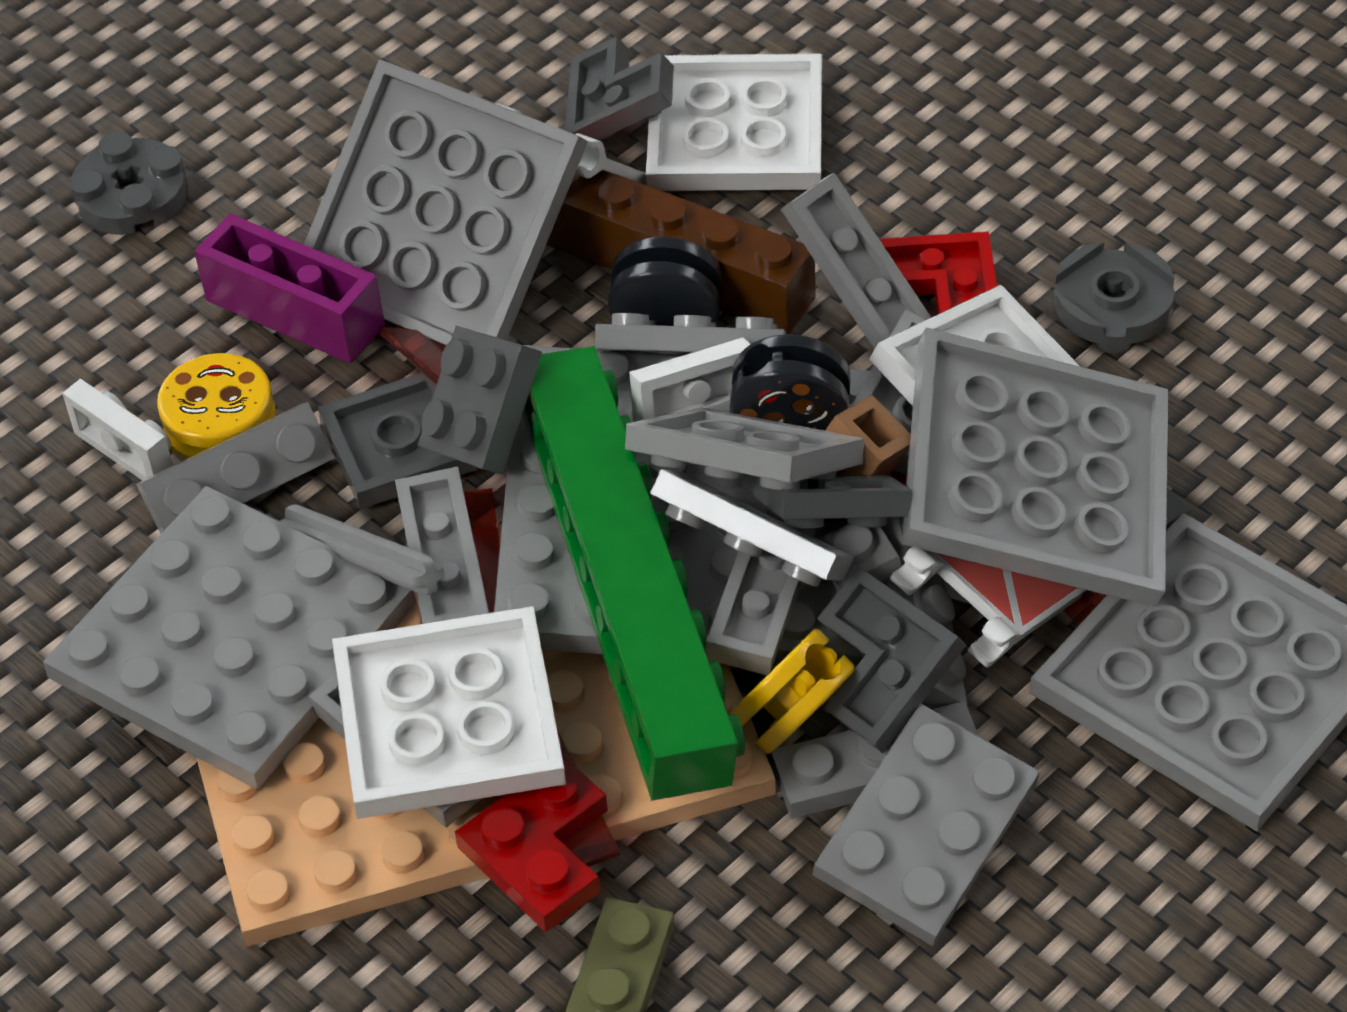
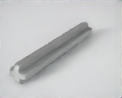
[279,504,445,595]

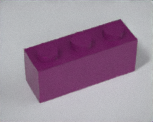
[194,213,385,364]

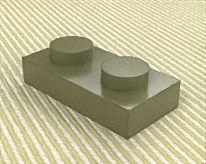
[565,897,675,1012]

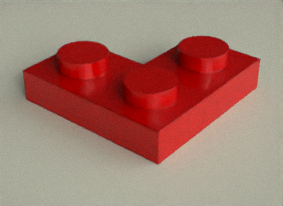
[879,231,997,315]
[455,754,608,933]

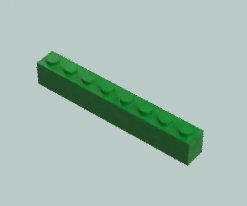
[523,346,745,801]

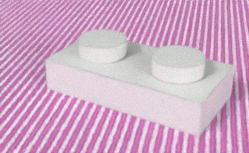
[629,337,750,422]
[62,379,173,481]

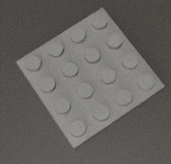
[304,59,588,345]
[902,327,1168,607]
[43,486,416,790]
[1030,513,1347,832]

